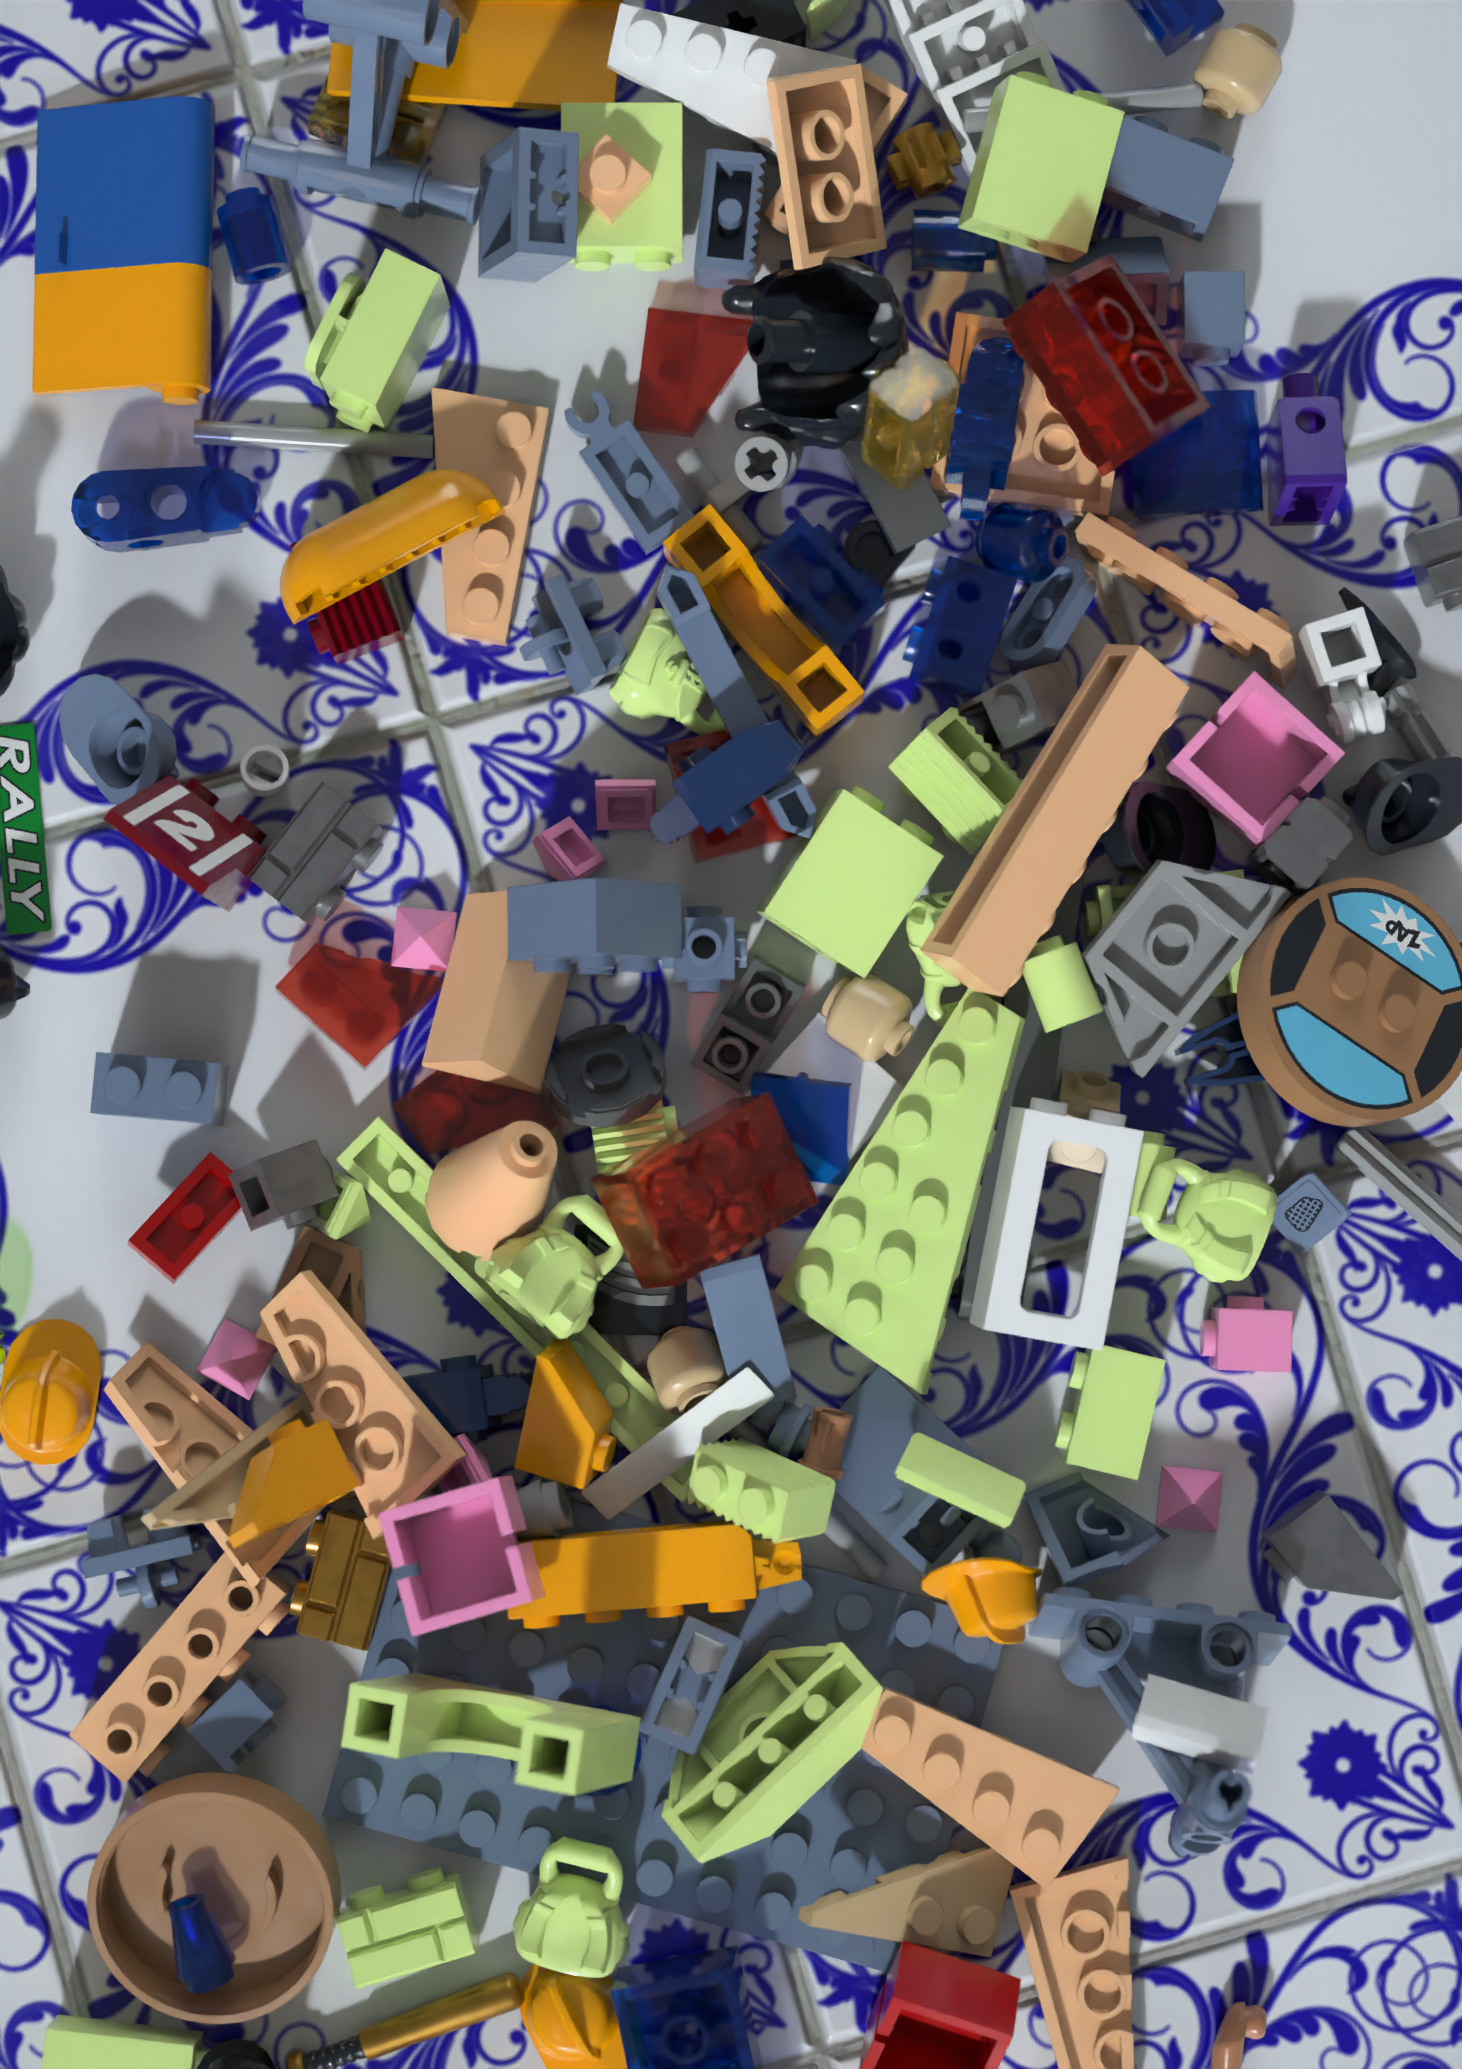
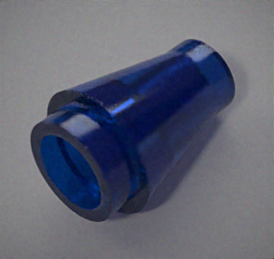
[167,1893,236,1994]

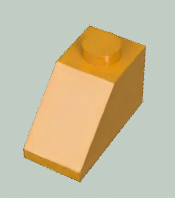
[514,1339,617,1489]
[228,1419,360,1549]

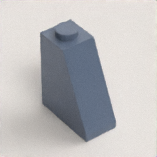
[699,1253,797,1420]

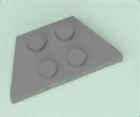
[1081,860,1292,1078]

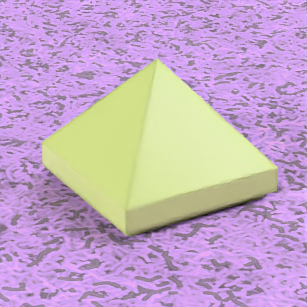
[310,1170,371,1240]

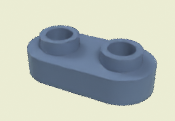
[1001,556,1096,671]

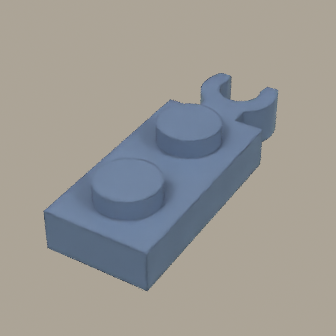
[564,390,694,555]

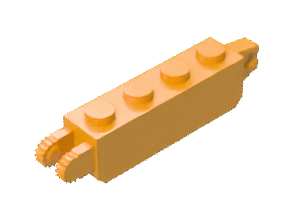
[507,1520,802,1629]

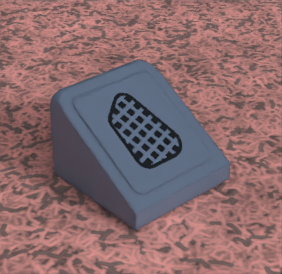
[1272,1169,1351,1255]

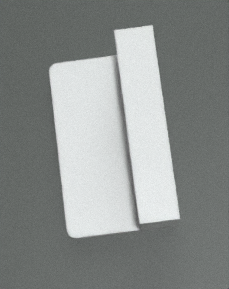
[1132,1674,1271,1775]

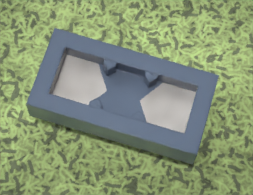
[639,1615,746,1757]

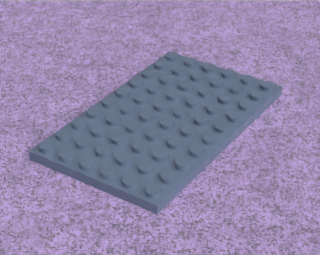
[323,1477,1003,1973]

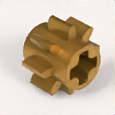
[886,122,963,199]

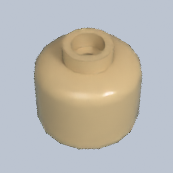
[1193,23,1282,119]
[821,973,915,1062]
[647,1326,729,1416]

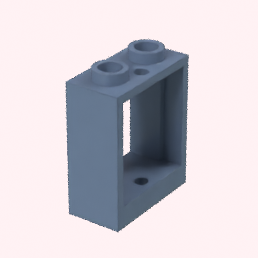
[478,127,579,282]

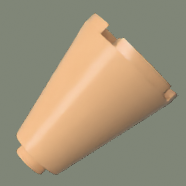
[425,1120,558,1262]

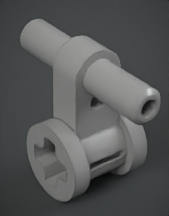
[676,435,798,553]

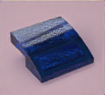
[1128,390,1264,521]

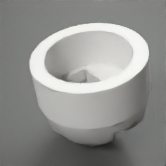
[240,745,289,797]

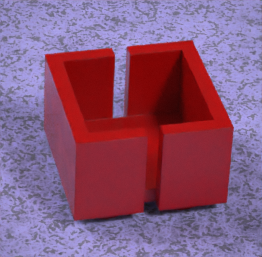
[859,1940,1021,2069]

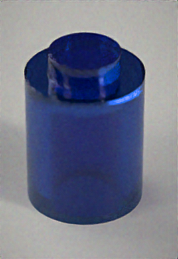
[216,187,293,285]
[910,209,997,273]

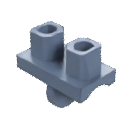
[519,574,628,695]
[81,1506,202,1609]

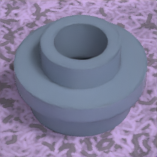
[766,1402,813,1459]

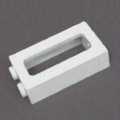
[969,1097,1144,1351]

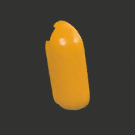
[280,469,505,624]

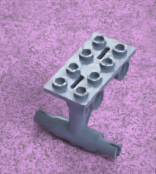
[240,0,483,225]
[1028,1587,1292,1860]

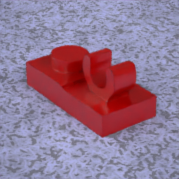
[128,1152,242,1284]

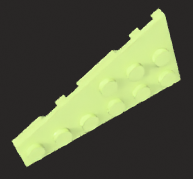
[774,988,1026,1394]

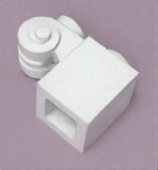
[1294,607,1387,744]

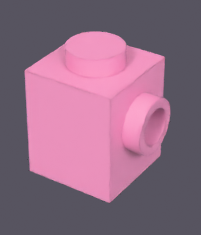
[1199,1296,1293,1373]

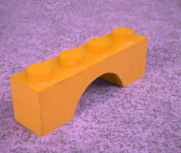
[663,504,865,740]

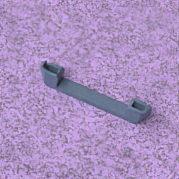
[656,565,818,839]

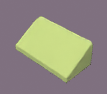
[894,1433,1025,1528]

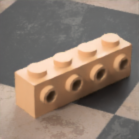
[69,1552,294,1784]

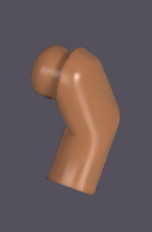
[1210,2001,1266,2069]

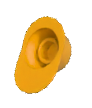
[0,1319,101,1465]
[921,1557,1043,1644]
[520,1964,638,2069]

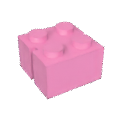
[1164,671,1345,851]
[378,1475,546,1636]

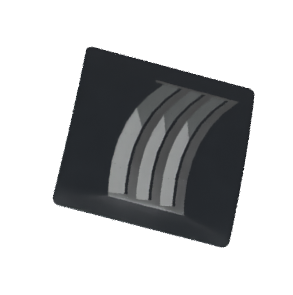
[574,1224,689,1336]

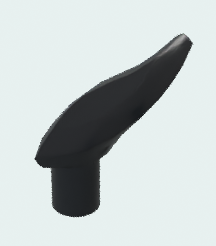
[1338,587,1417,697]

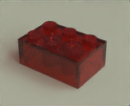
[1001,253,1211,477]
[590,1092,819,1290]

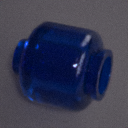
[975,500,1069,583]

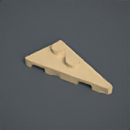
[141,1393,358,1531]
[798,1845,1015,1957]

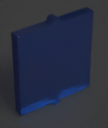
[748,1071,852,1185]

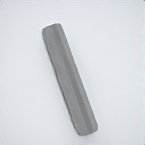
[1336,1127,1462,1261]

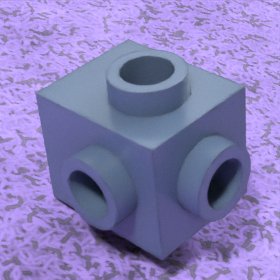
[662,906,747,994]

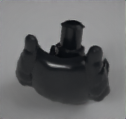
[721,257,909,450]

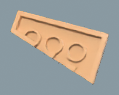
[431,387,550,646]
[1075,512,1298,690]
[259,1270,467,1539]
[104,1341,327,1589]
[861,1686,1120,1890]
[1009,1854,1134,2069]

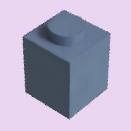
[1177,271,1245,367]

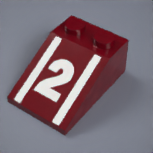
[103,775,268,912]

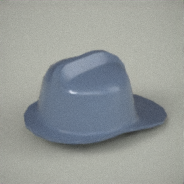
[59,674,180,805]

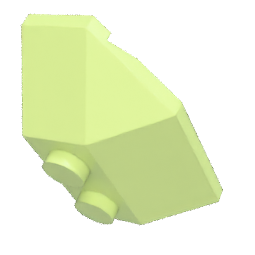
[661,1642,884,1863]

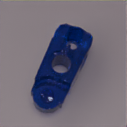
[945,337,1026,522]
[71,465,261,553]

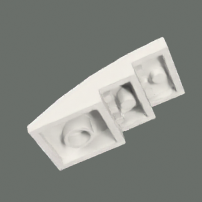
[885,0,1066,181]

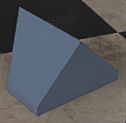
[1024,1471,1171,1587]

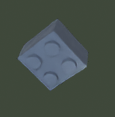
[507,877,682,976]

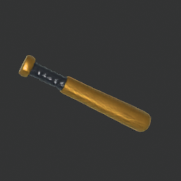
[286,1972,525,2069]

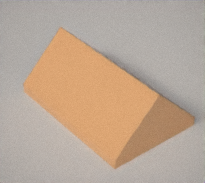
[766,63,887,270]
[422,890,573,1094]

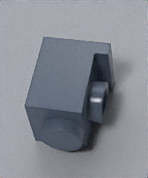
[187,1670,287,1773]

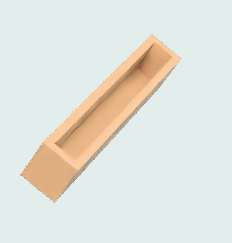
[920,644,1190,997]

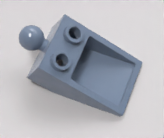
[799,1365,1022,1576]

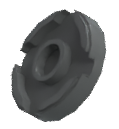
[545,1024,668,1128]

